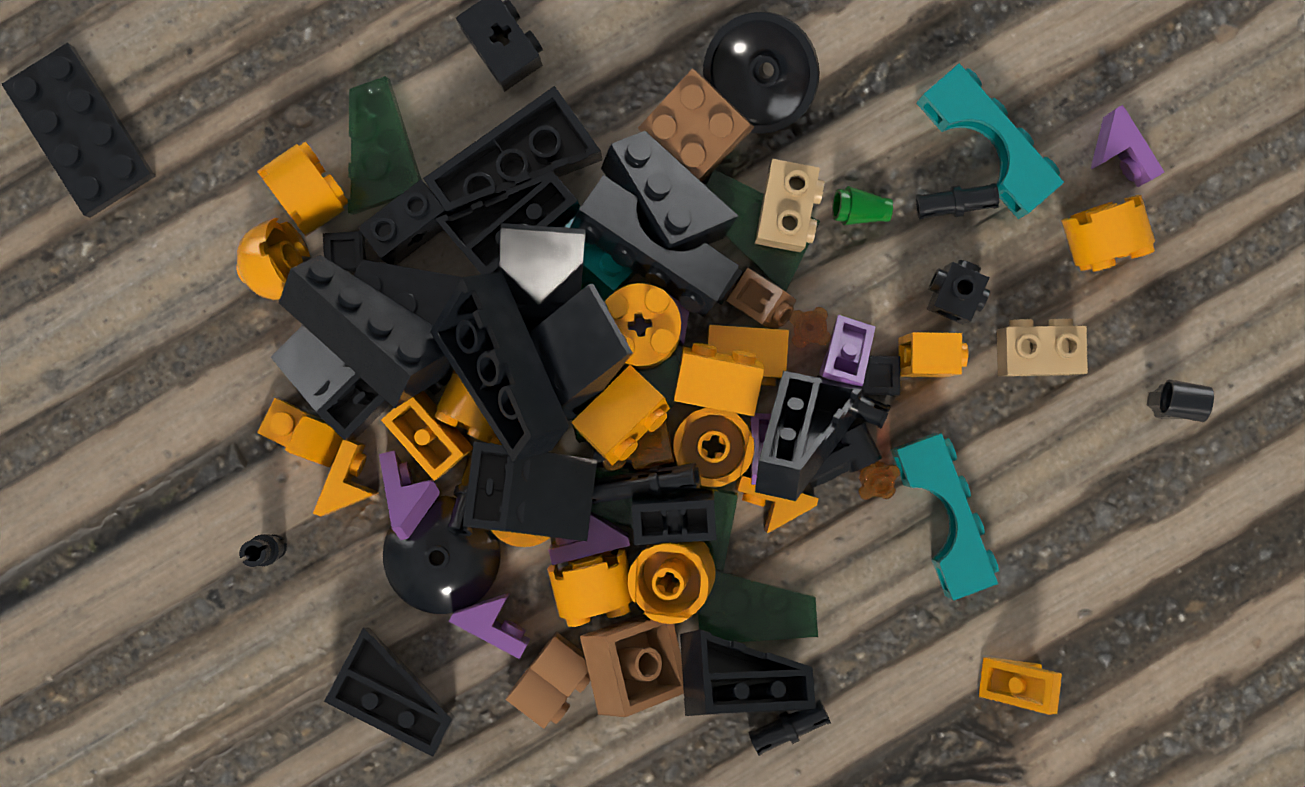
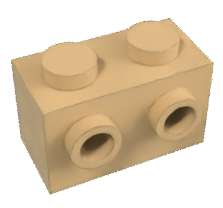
[754,159,824,252]
[997,319,1088,376]

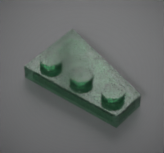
[697,571,818,642]

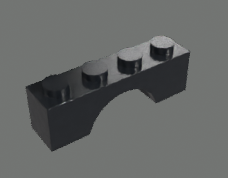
[570,175,739,317]

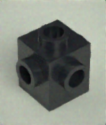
[927,260,990,325]

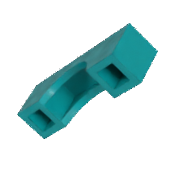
[916,63,1064,220]
[890,433,999,601]

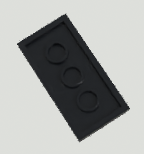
[1,42,156,218]

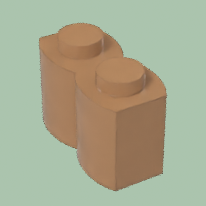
[506,631,590,729]

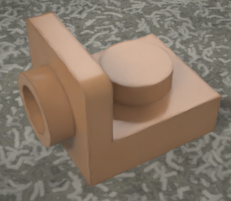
[726,268,796,329]

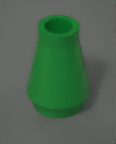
[832,186,893,225]

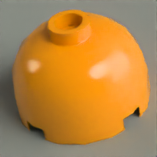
[236,218,310,300]

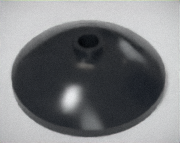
[703,11,820,133]
[383,496,501,614]

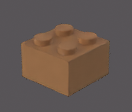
[638,68,754,182]
[580,614,684,717]

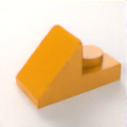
[257,398,343,467]
[313,439,379,516]
[735,475,819,533]
[979,657,1062,715]

